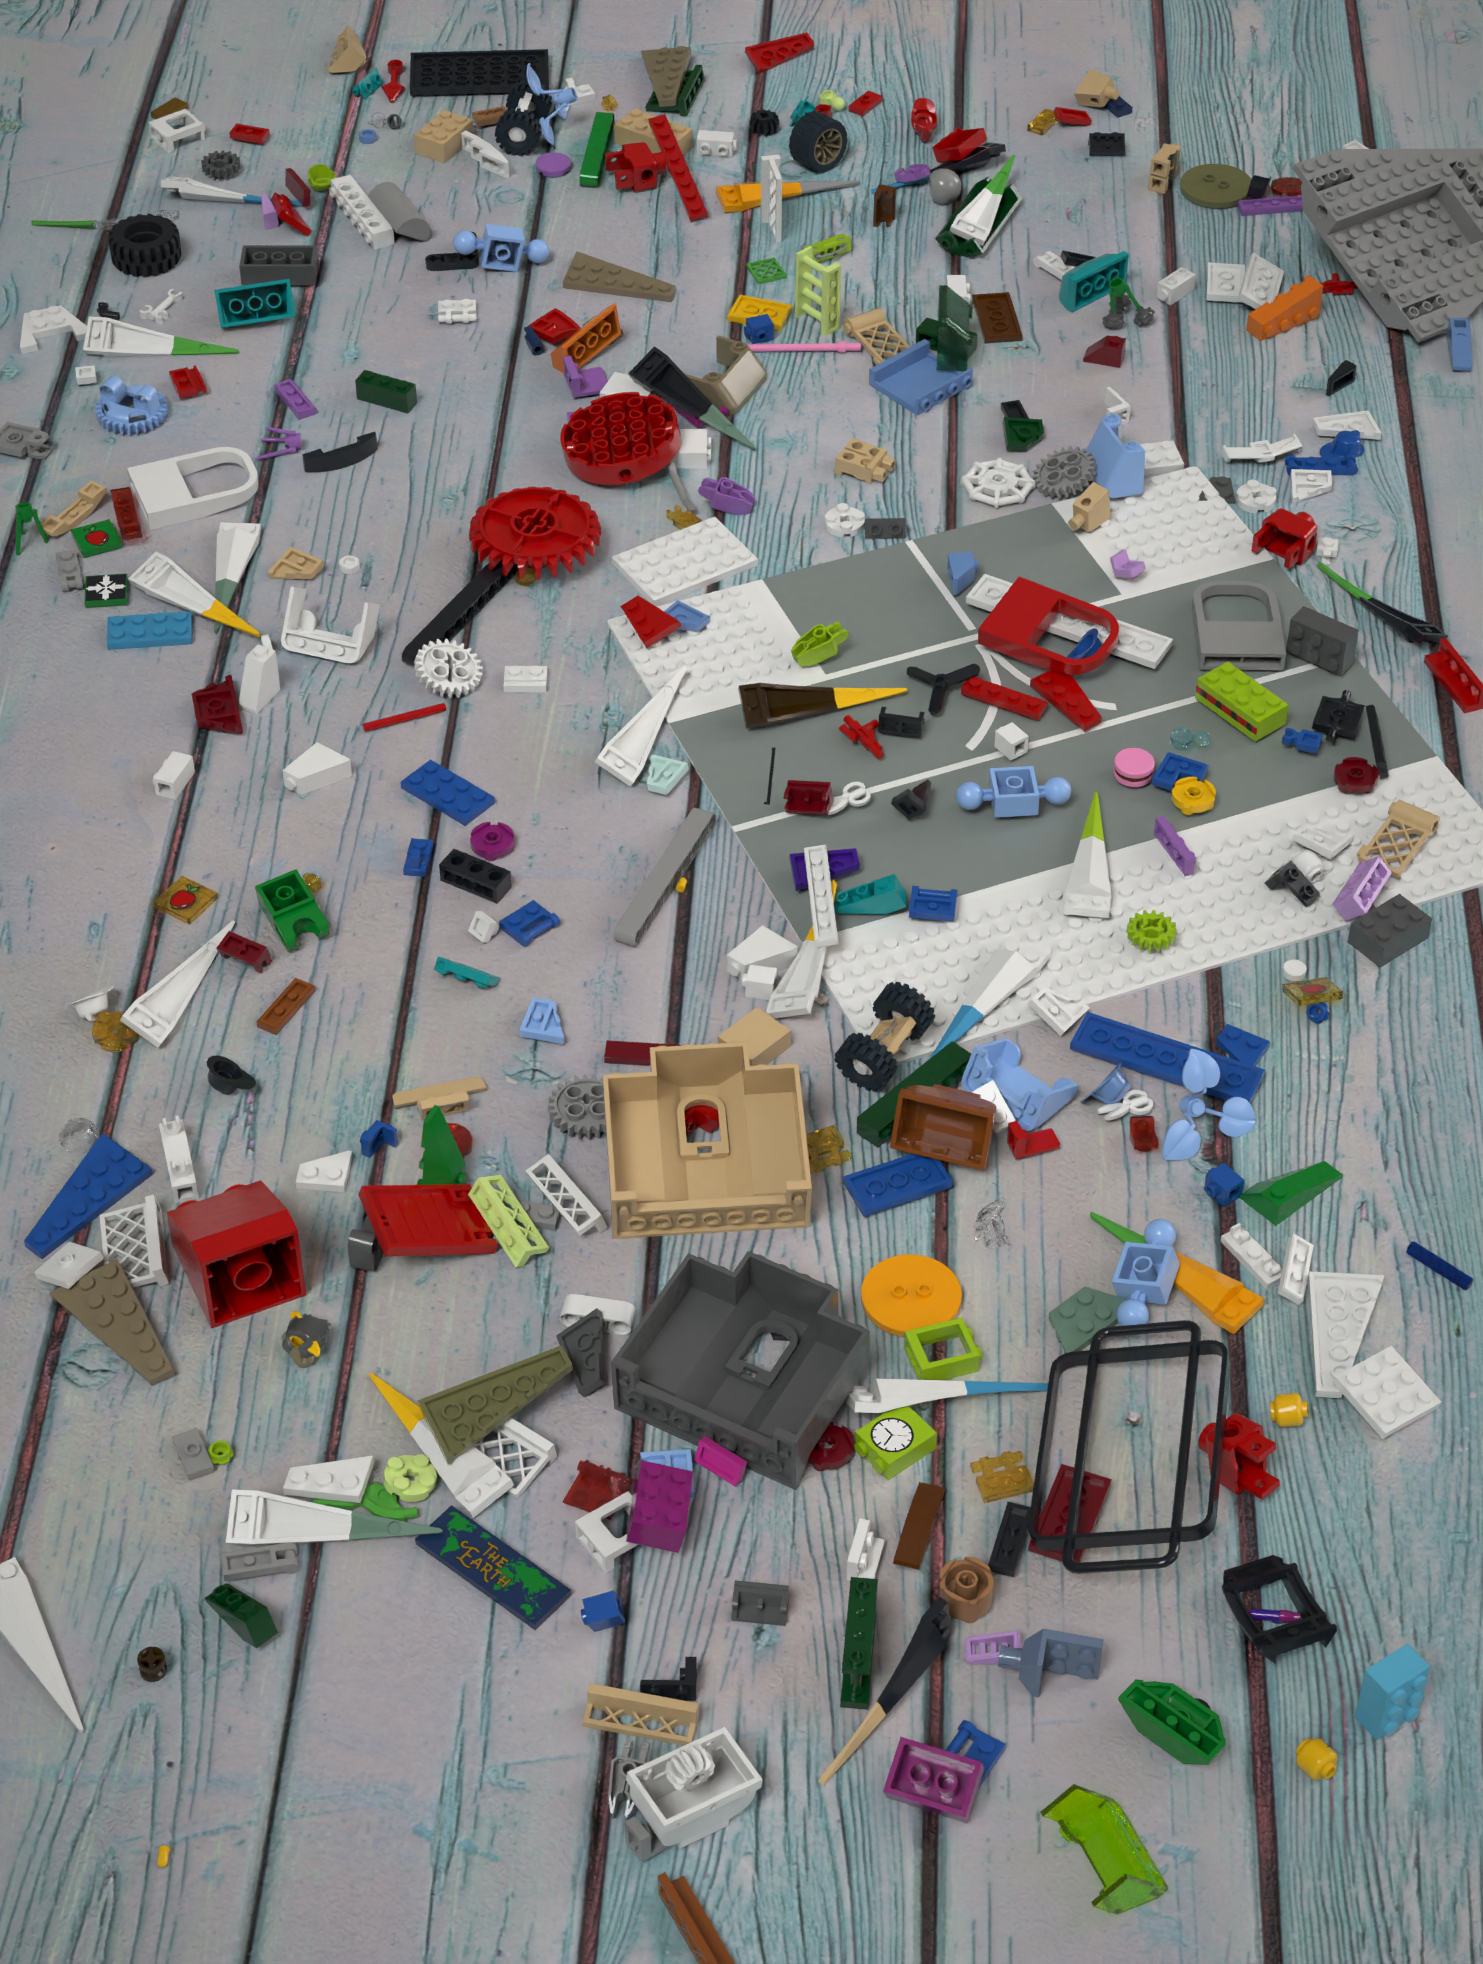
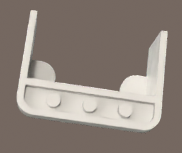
[281,587,380,664]

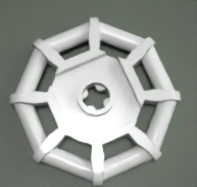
[960,457,1035,508]

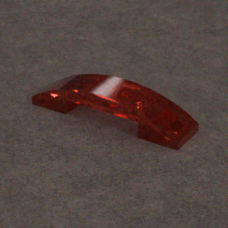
[110,487,142,541]

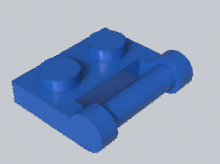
[909,886,957,922]
[499,900,560,946]
[945,1720,1006,1789]

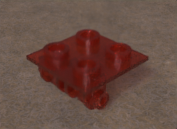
[563,1460,633,1520]

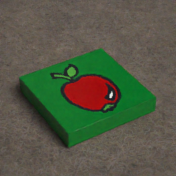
[71,519,123,558]

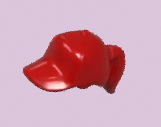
[911,98,937,143]

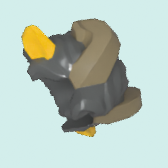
[281,1311,332,1368]

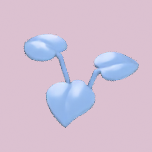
[526,63,578,147]
[1162,1049,1256,1160]

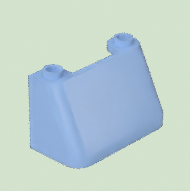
[1086,414,1145,498]
[961,1038,1079,1131]

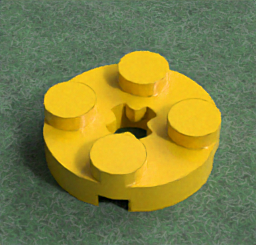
[1171,777,1216,815]

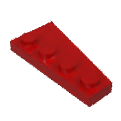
[745,32,814,74]
[1030,670,1102,732]

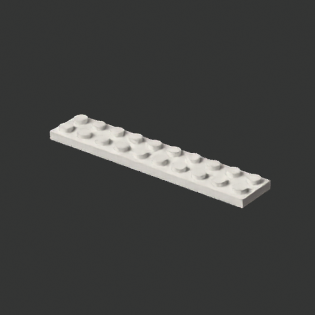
[966,574,1173,669]

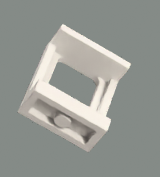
[148,109,205,153]
[575,1491,638,1573]

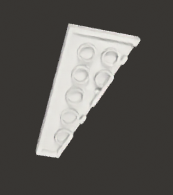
[1308,1271,1385,1398]

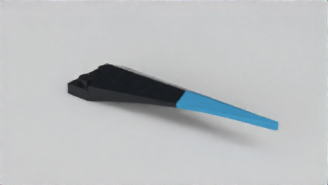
[871,142,1006,194]

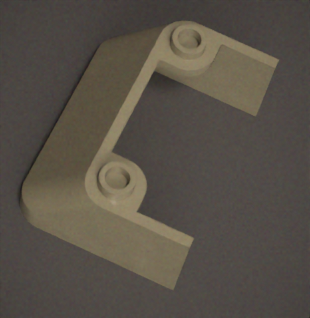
[685,335,766,415]

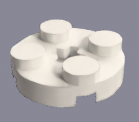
[1236,480,1276,513]
[825,503,865,537]

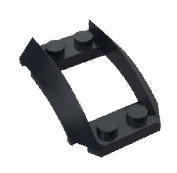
[1222,1555,1337,1664]

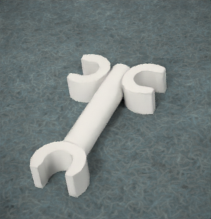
[139,289,183,324]

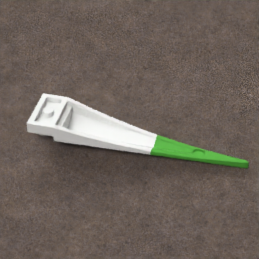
[950,155,1015,246]
[83,316,239,357]

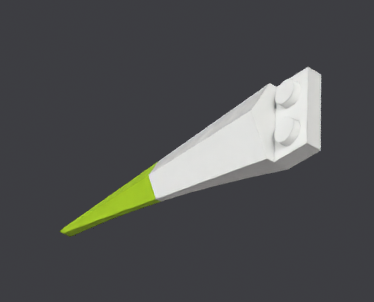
[1064,791,1111,918]

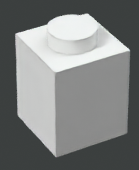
[994,722,1029,761]
[742,965,777,1000]

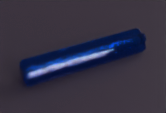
[1406,1241,1473,1290]

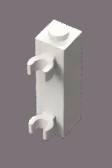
[159,1115,199,1203]

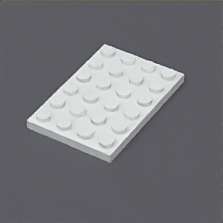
[611,517,758,606]

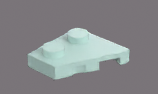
[647,754,689,795]

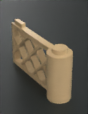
[843,308,910,365]
[1357,800,1440,879]

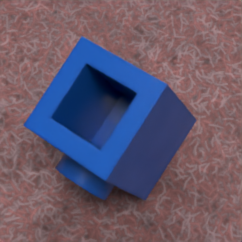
[744,314,774,344]
[1204,1163,1244,1207]
[581,1590,625,1632]

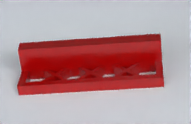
[1424,638,1483,714]

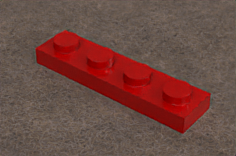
[961,677,1048,720]

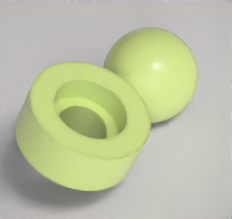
[819,90,845,111]

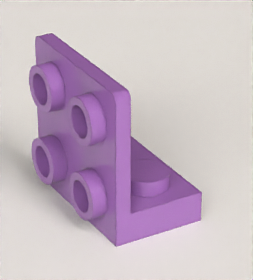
[563,356,608,398]

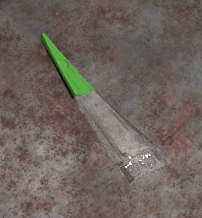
[32,210,179,230]

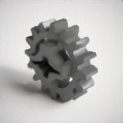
[201,150,241,179]

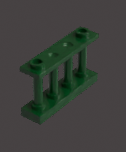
[840,1577,878,1710]

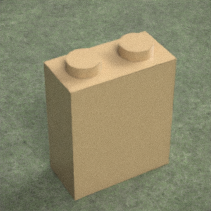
[718,1007,791,1066]

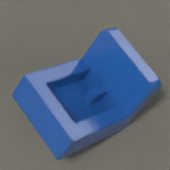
[360,1120,398,1158]

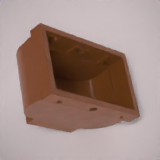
[890,1084,997,1170]

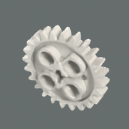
[414,639,483,698]

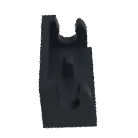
[878,706,925,738]

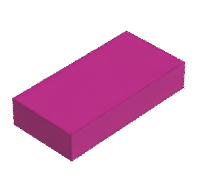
[694,1436,747,1487]

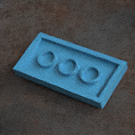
[107,611,192,650]

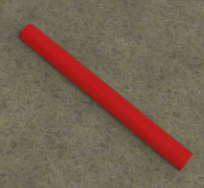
[362,703,446,732]

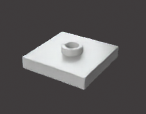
[34,1242,104,1289]

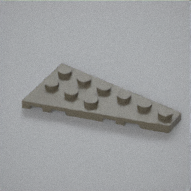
[641,46,692,107]
[49,1259,175,1386]

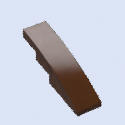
[893,1482,945,1570]

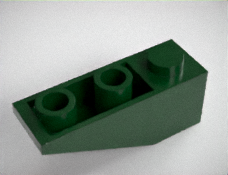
[205,1583,278,1648]

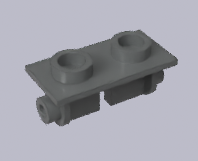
[864,518,906,539]

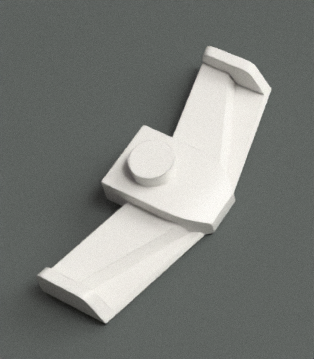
[1221,434,1303,463]

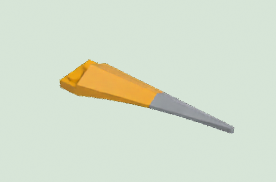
[716,180,860,212]

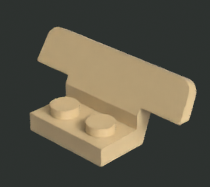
[392,1077,487,1120]

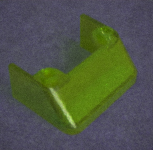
[1040,1784,1168,1914]

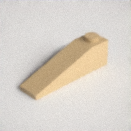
[328,25,366,73]

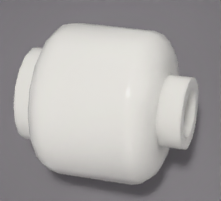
[1291,850,1324,883]

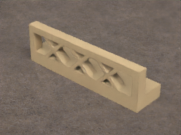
[582,1683,699,1746]

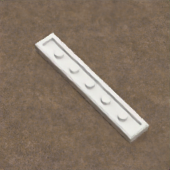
[804,845,839,948]

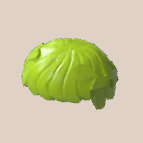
[307,164,336,191]

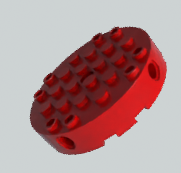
[560,392,681,486]

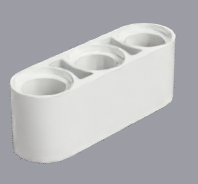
[559,1294,636,1335]

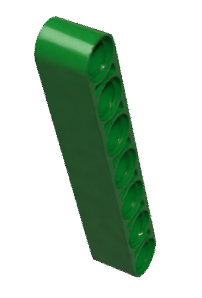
[580,112,614,187]

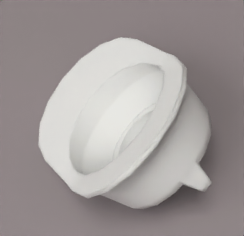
[69,986,114,1022]

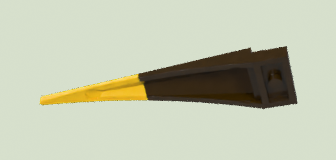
[738,683,908,728]

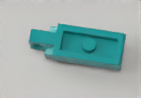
[434,957,499,988]

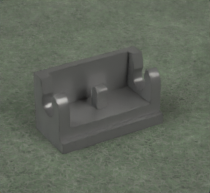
[731,1580,789,1626]

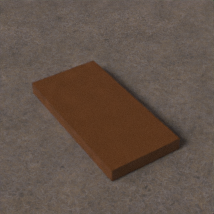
[972,292,1022,344]

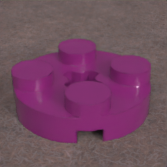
[470,822,515,861]

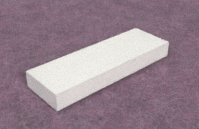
[1278,1233,1314,1305]

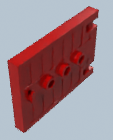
[358,1184,498,1256]

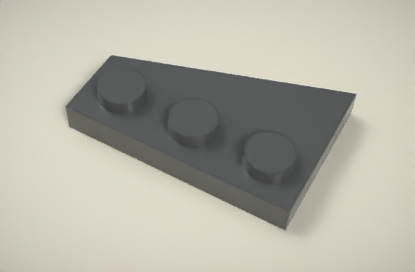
[556,1308,605,1397]

